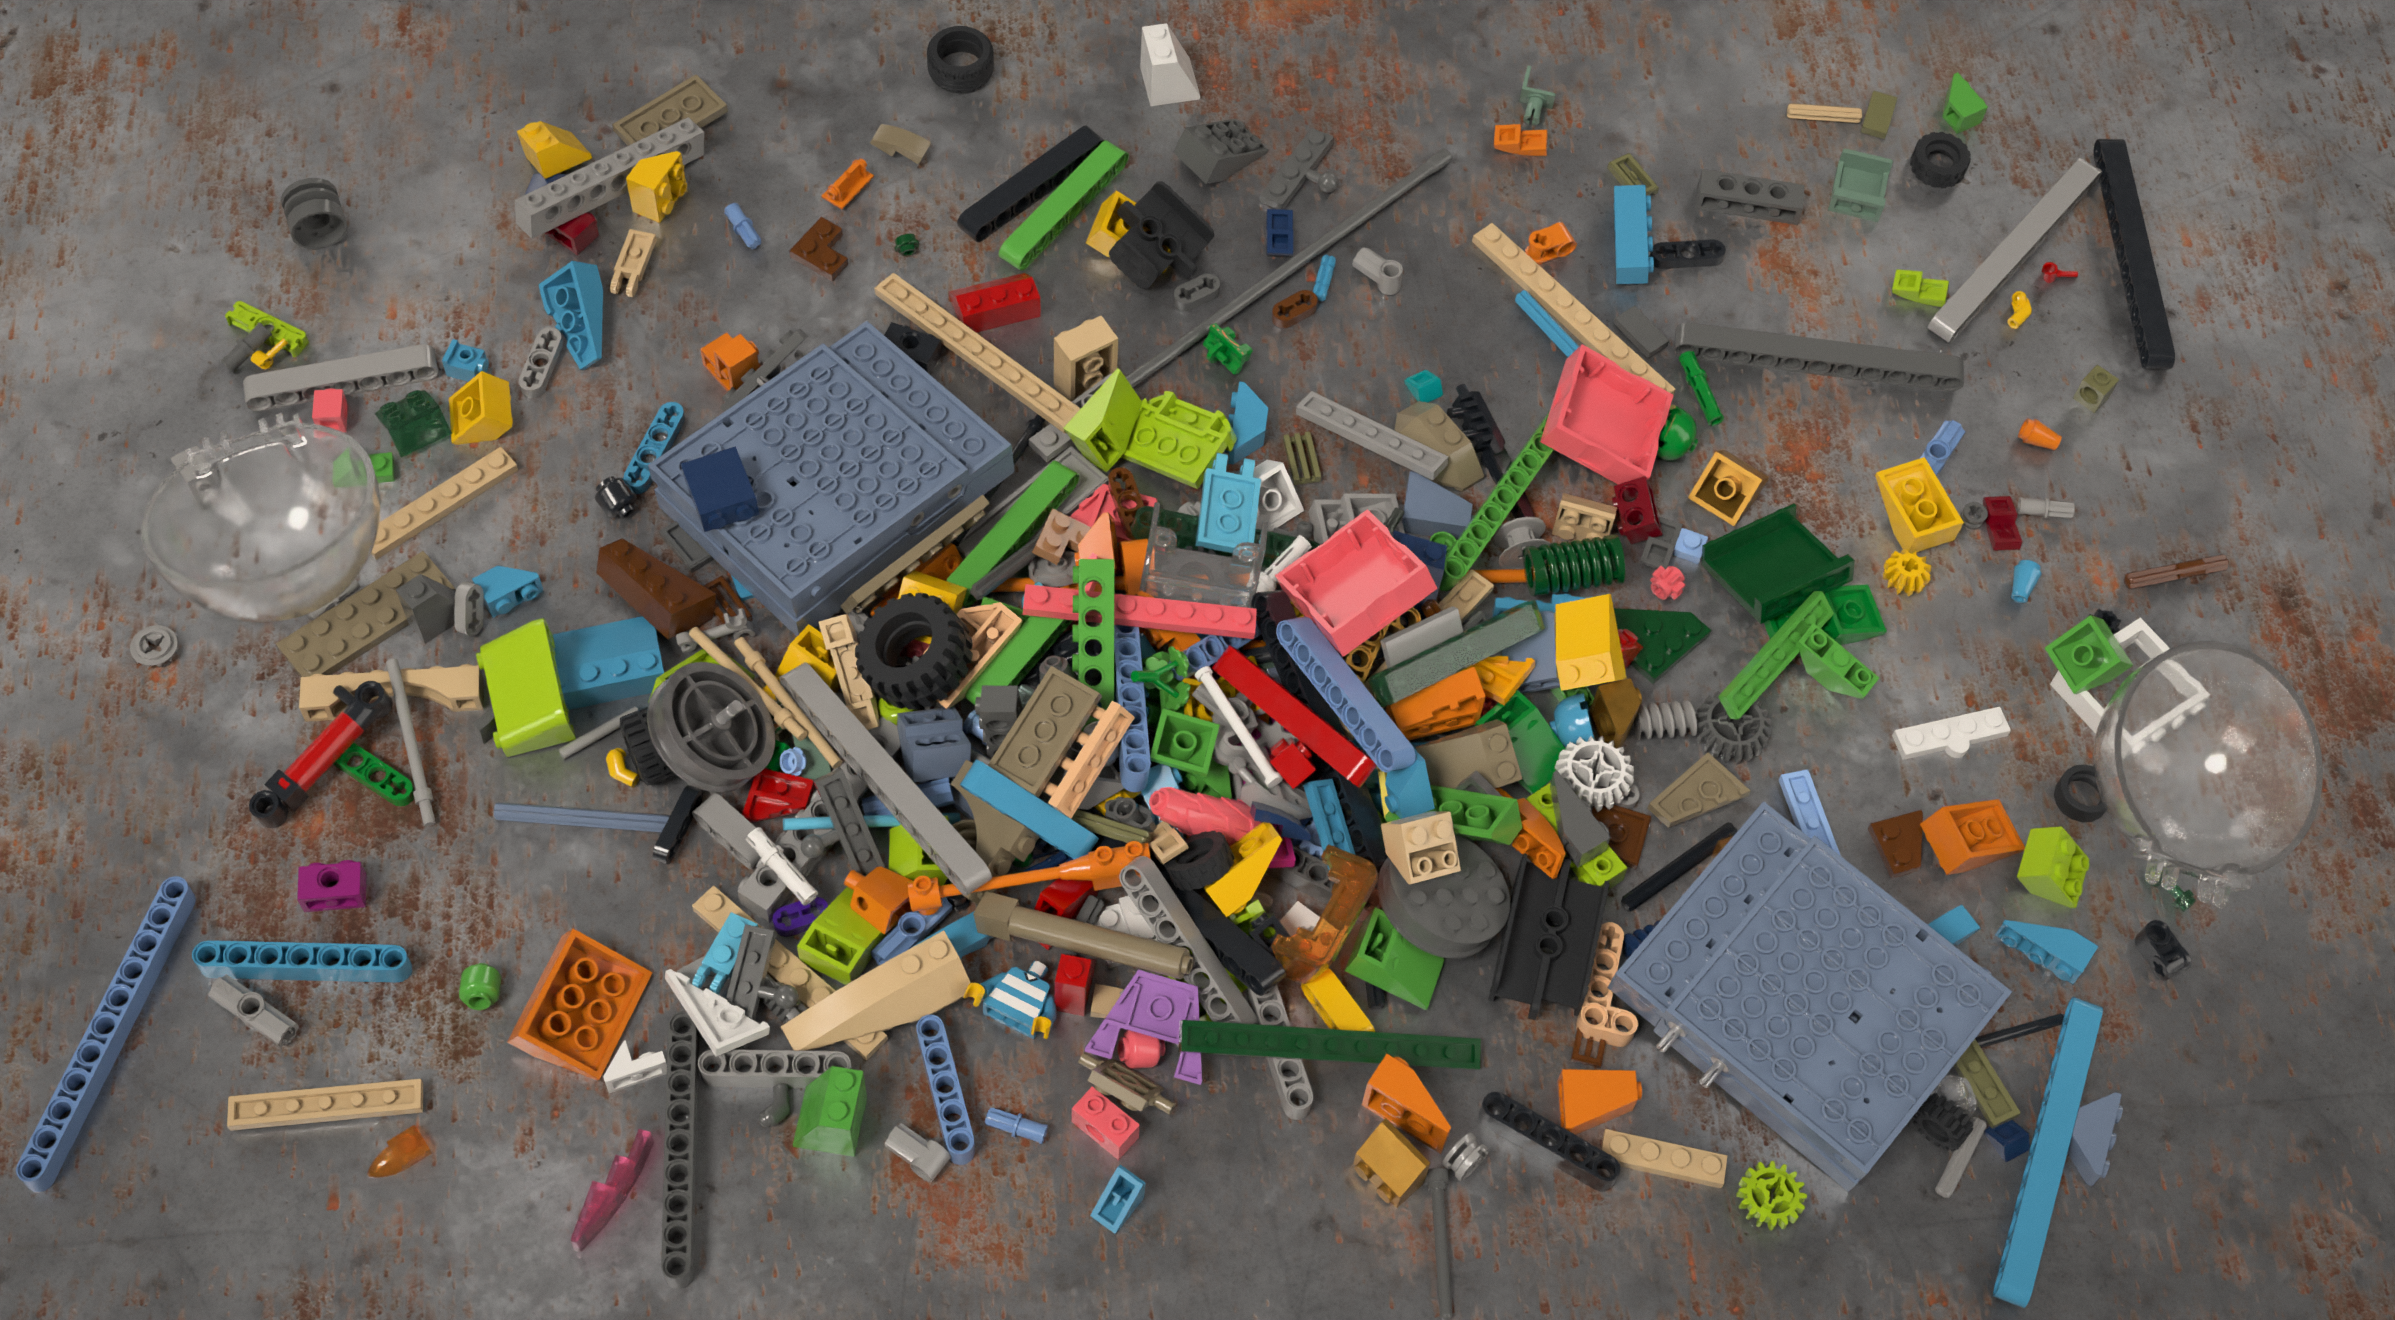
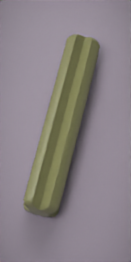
[1071,809,1151,844]

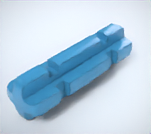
[1313,254,1336,302]

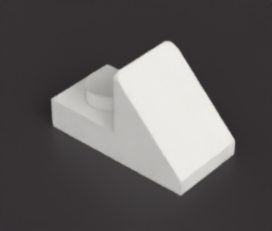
[603,1040,667,1093]

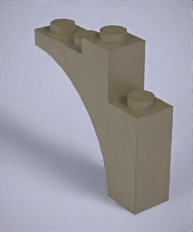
[950,760,1039,905]

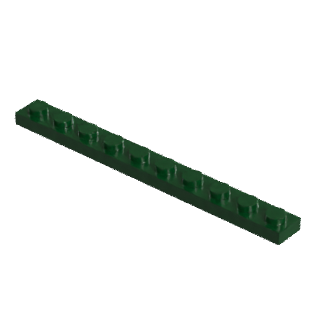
[1178,1020,1481,1070]

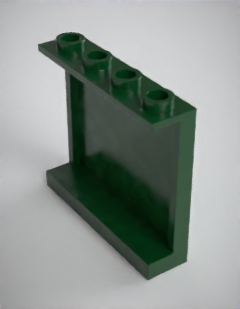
[1702,503,1855,624]

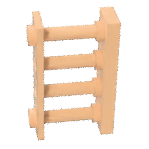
[1043,701,1135,819]

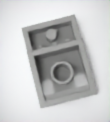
[1308,493,1405,548]

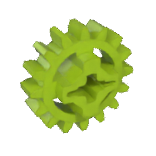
[1736,1161,1807,1230]

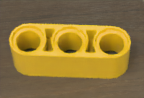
[1301,967,1376,1032]

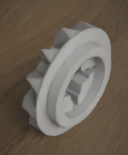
[130,625,179,668]

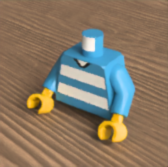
[963,961,1057,1039]

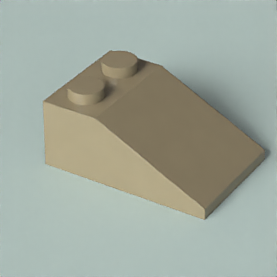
[1415,719,1522,789]

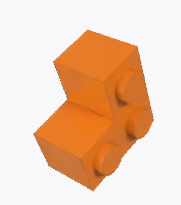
[700,332,760,391]

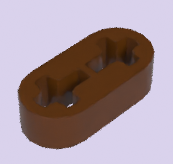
[1272,290,1317,328]

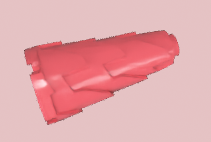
[1149,787,1261,846]

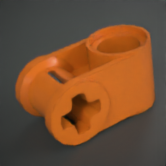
[1525,222,1577,265]

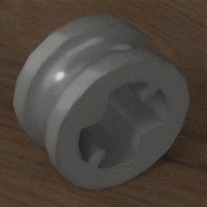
[1960,502,1988,530]

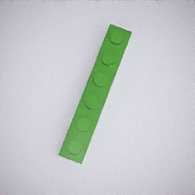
[1718,591,1834,719]

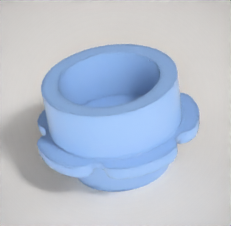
[780,747,807,776]

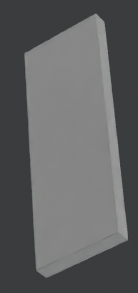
[956,446,1108,559]

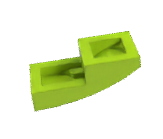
[1892,269,1949,307]

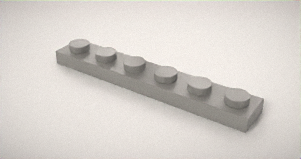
[1296,391,1448,480]

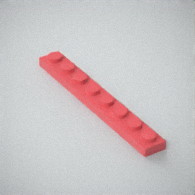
[1022,584,1257,639]

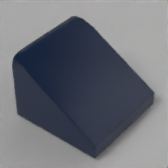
[1984,1120,2030,1162]

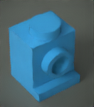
[442,339,489,382]

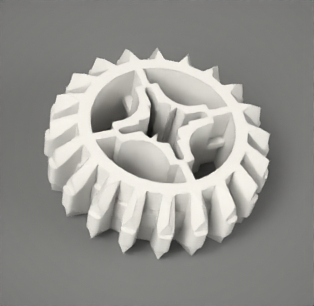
[1555,736,1634,812]

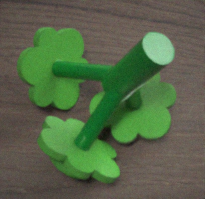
[1131,646,1191,711]

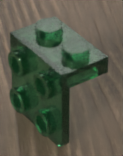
[375,390,452,458]

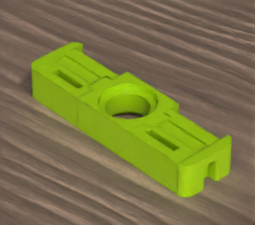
[225,301,309,357]

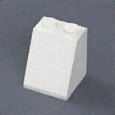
[1140,23,1200,106]

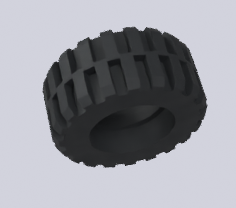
[855,593,973,710]

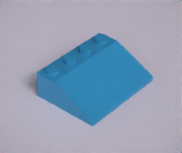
[553,616,665,710]

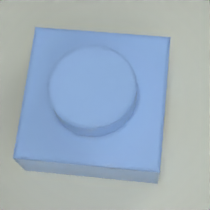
[1672,528,1708,564]

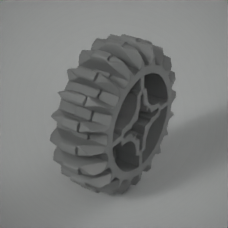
[1696,691,1772,765]

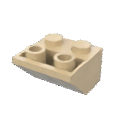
[1552,493,1617,541]
[1381,811,1461,884]

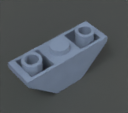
[2068,1092,2123,1186]

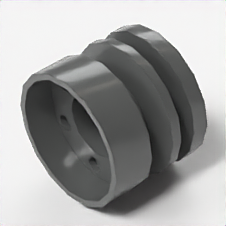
[280,178,348,249]

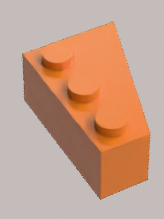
[1385,666,1486,740]

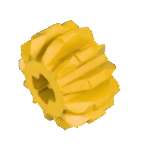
[1883,548,1931,597]

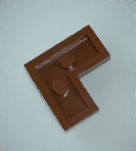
[789,217,848,282]

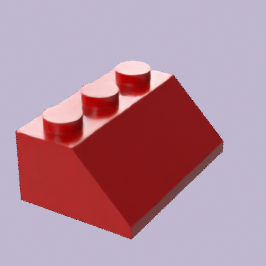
[949,273,1041,333]

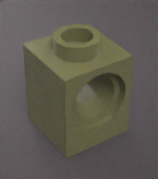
[2073,364,2119,414]

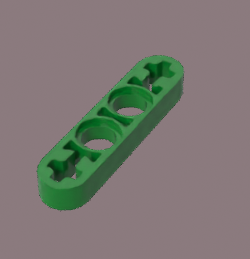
[333,743,415,806]

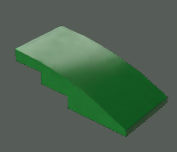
[1764,584,1887,645]

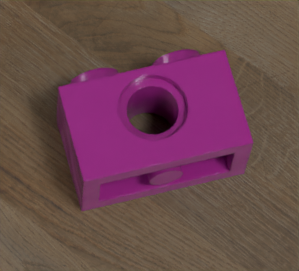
[297,860,367,912]

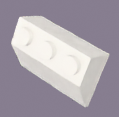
[1253,460,1304,542]

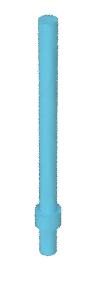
[783,813,961,830]

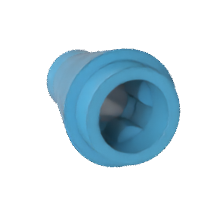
[2011,560,2042,603]

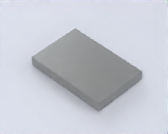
[1380,606,1470,694]

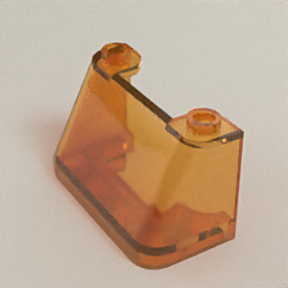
[1271,844,1378,984]

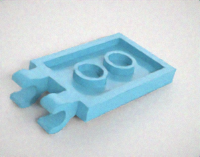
[1195,453,1261,557]

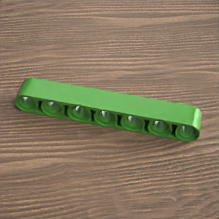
[999,140,1129,271]
[946,460,1080,608]

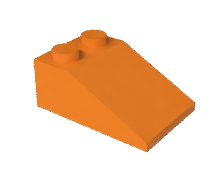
[1920,799,2025,875]
[1362,1054,1451,1154]

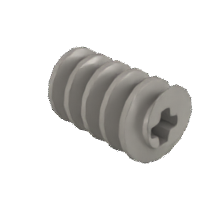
[1634,700,1697,740]

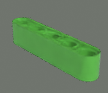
[965,616,1073,705]

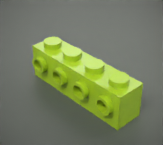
[1526,783,1627,890]

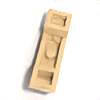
[819,614,880,730]

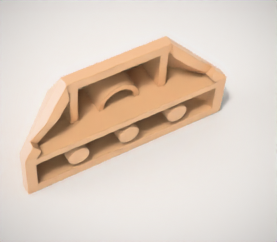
[923,602,1023,710]

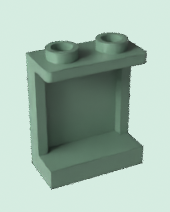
[1828,148,1893,222]

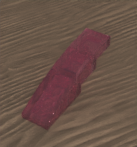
[570,1129,654,1252]

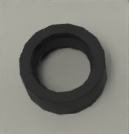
[2054,764,2115,822]

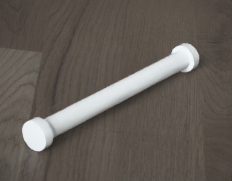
[1195,666,1283,788]

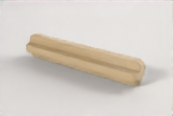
[1786,103,1862,123]

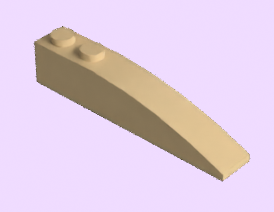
[781,931,971,1051]

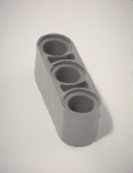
[692,793,761,869]

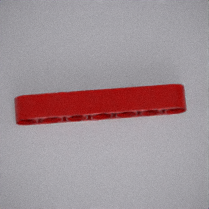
[1212,645,1377,788]

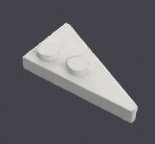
[665,969,770,1056]

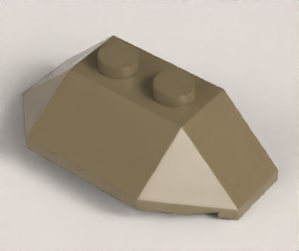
[1394,401,1485,492]

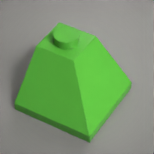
[1150,708,1220,777]

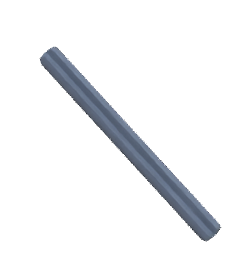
[494,802,670,832]

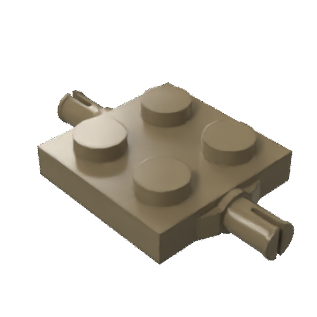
[1078,1052,1176,1115]

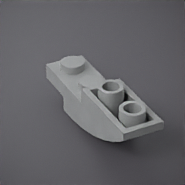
[1029,374,1112,462]

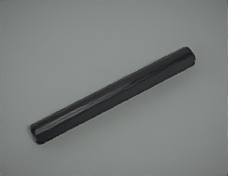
[1621,822,1738,911]

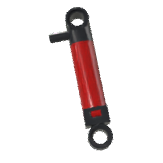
[249,681,393,828]

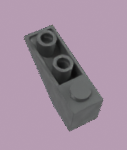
[1550,771,1611,868]

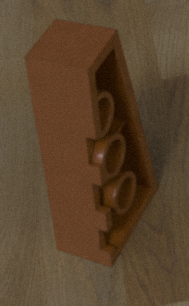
[596,538,717,639]

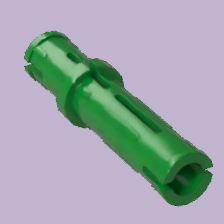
[1678,351,1724,426]

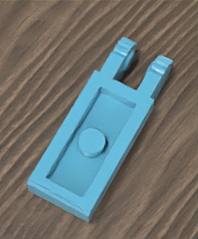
[692,912,758,994]

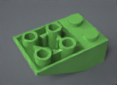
[1345,907,1444,1010]

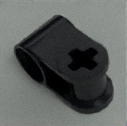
[2135,920,2192,981]

